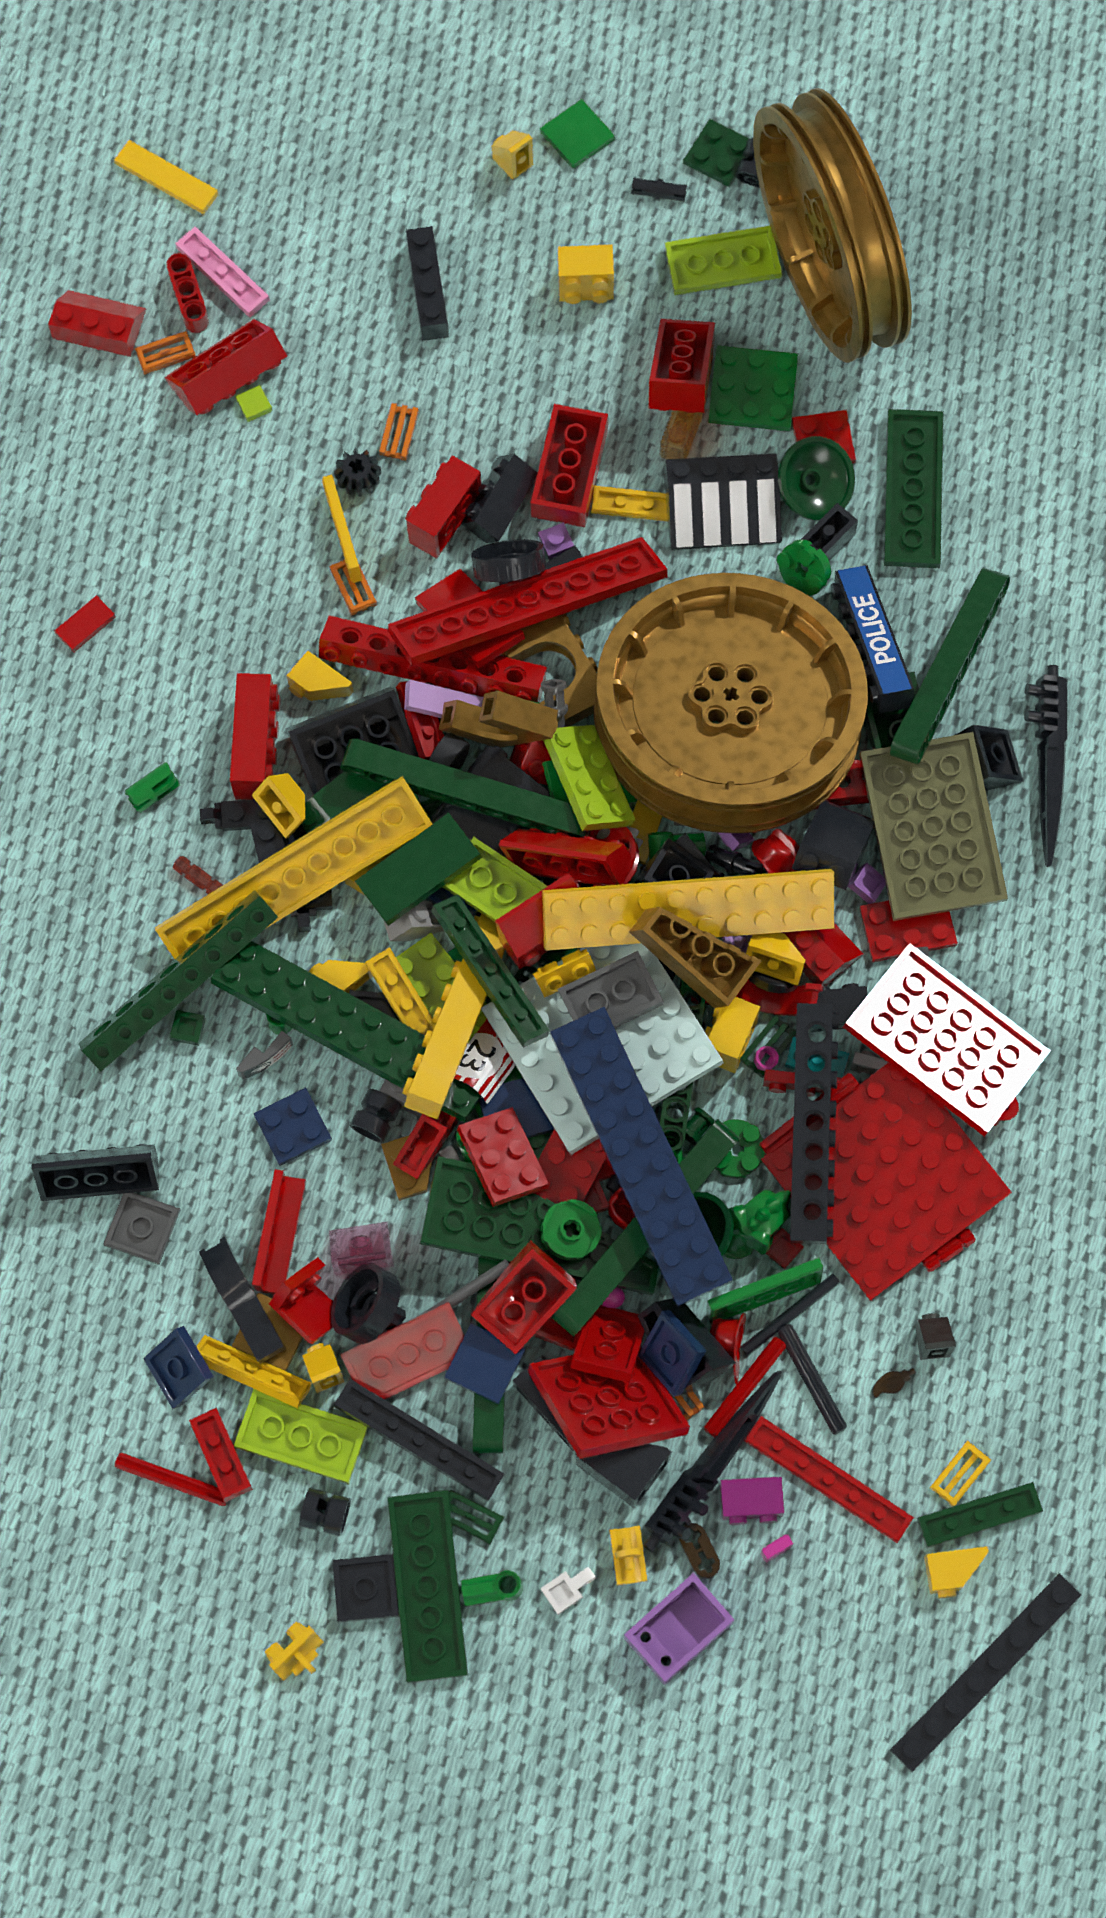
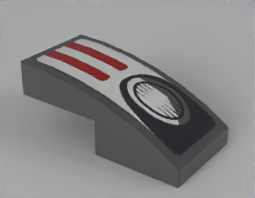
[236,1031,293,1079]

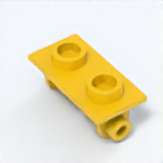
[533,948,596,998]

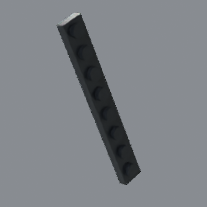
[889,1573,1082,1773]

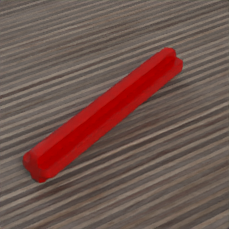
[760,1073,859,1155]
[704,1337,786,1438]
[115,1453,228,1506]

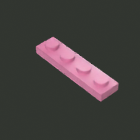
[175,227,270,318]

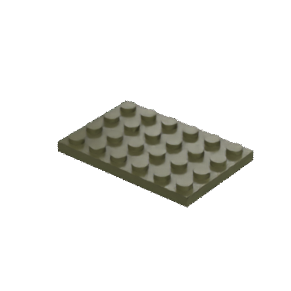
[859,732,1008,921]

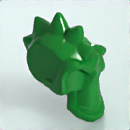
[724,1189,791,1259]

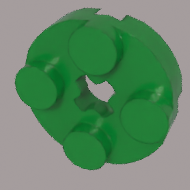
[776,540,831,596]
[715,1119,765,1179]
[541,1199,602,1261]

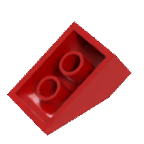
[471,1241,577,1354]

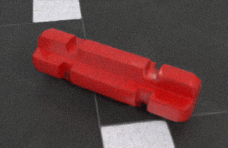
[922,1229,976,1272]

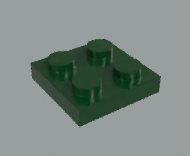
[683,118,749,188]

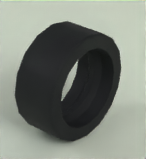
[429,733,470,770]

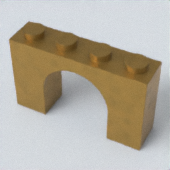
[502,613,598,727]
[438,691,558,748]

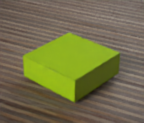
[235,385,272,422]

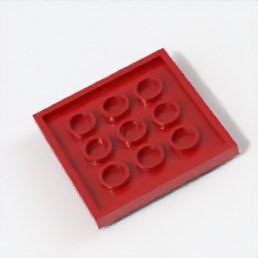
[528,1347,690,1459]

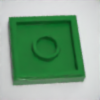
[540,99,615,169]

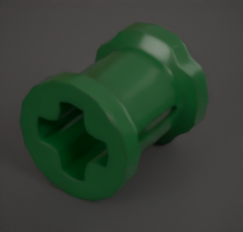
[685,1107,715,1145]

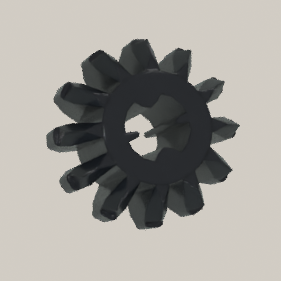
[334,448,381,497]

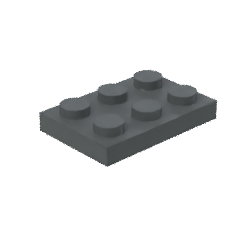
[558,951,664,1028]

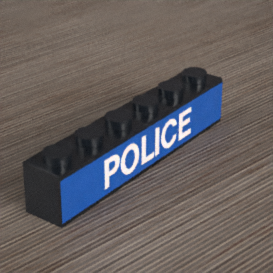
[831,565,914,714]

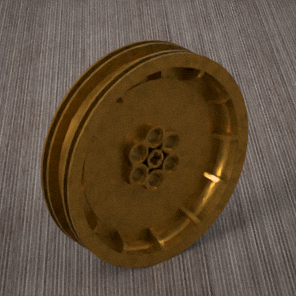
[753,88,912,363]
[594,573,868,833]

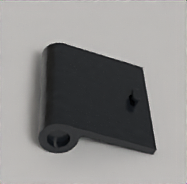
[429,746,550,859]

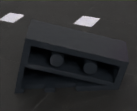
[637,1298,736,1394]

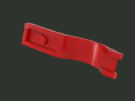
[691,979,823,1016]

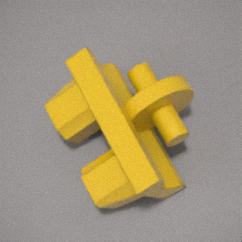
[610,1526,647,1586]
[265,1621,324,1681]

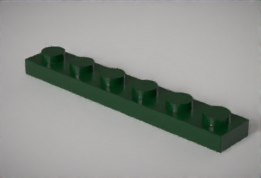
[432,895,550,1048]

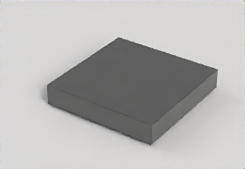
[103,1193,181,1265]

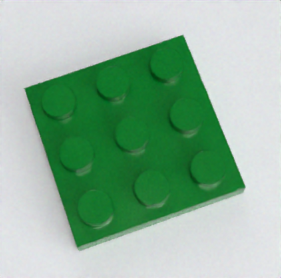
[708,345,798,432]

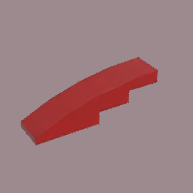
[393,1110,459,1180]

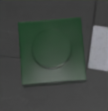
[170,1010,206,1046]

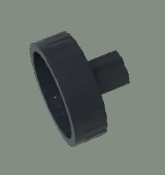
[471,539,546,586]
[331,1263,406,1344]

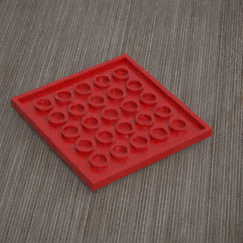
[761,1063,1012,1301]

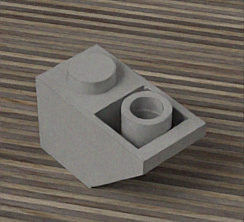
[383,901,444,941]

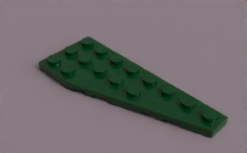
[419,1156,659,1295]

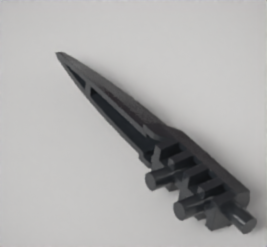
[1024,665,1067,867]
[643,1371,782,1553]

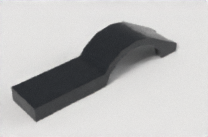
[199,1237,286,1364]

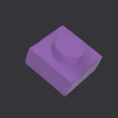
[538,522,574,559]
[718,833,754,851]
[848,863,886,904]

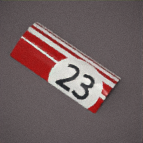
[454,1019,516,1104]

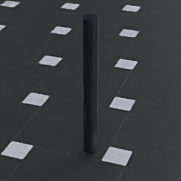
[740,1273,840,1356]

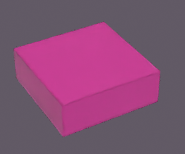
[761,1534,794,1563]

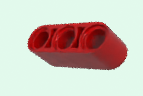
[167,253,209,333]

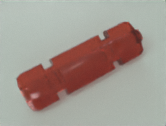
[173,856,223,894]

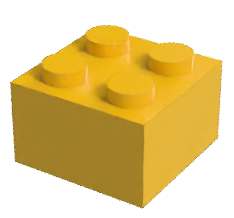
[558,244,614,304]
[705,997,760,1074]

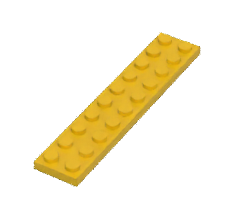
[155,776,432,959]
[542,869,834,951]

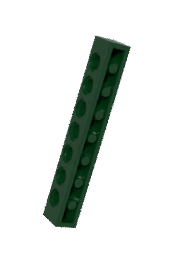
[78,890,278,1072]

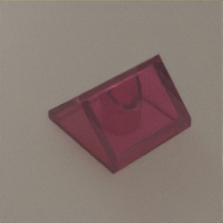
[329,1221,394,1276]

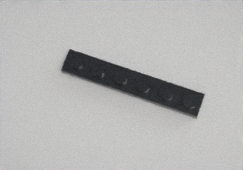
[333,1379,505,1501]

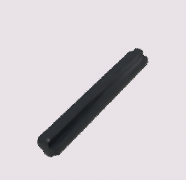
[778,1324,847,1434]

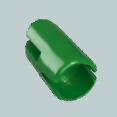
[124,762,180,813]

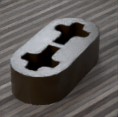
[679,1523,720,1579]

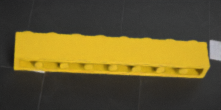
[402,913,505,1119]

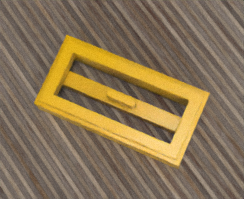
[930,1441,991,1507]

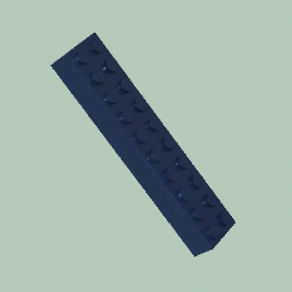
[550,1007,733,1308]

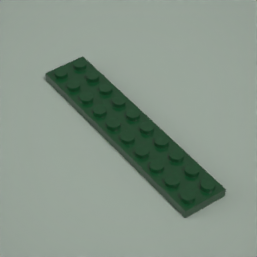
[211,941,482,1123]

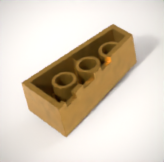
[629,907,762,1008]

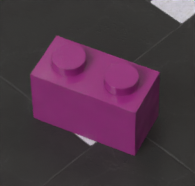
[720,1477,784,1525]

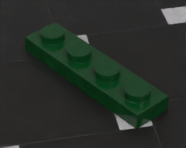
[917,1482,1043,1548]

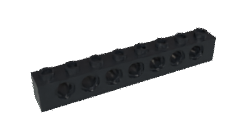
[790,1003,839,1244]

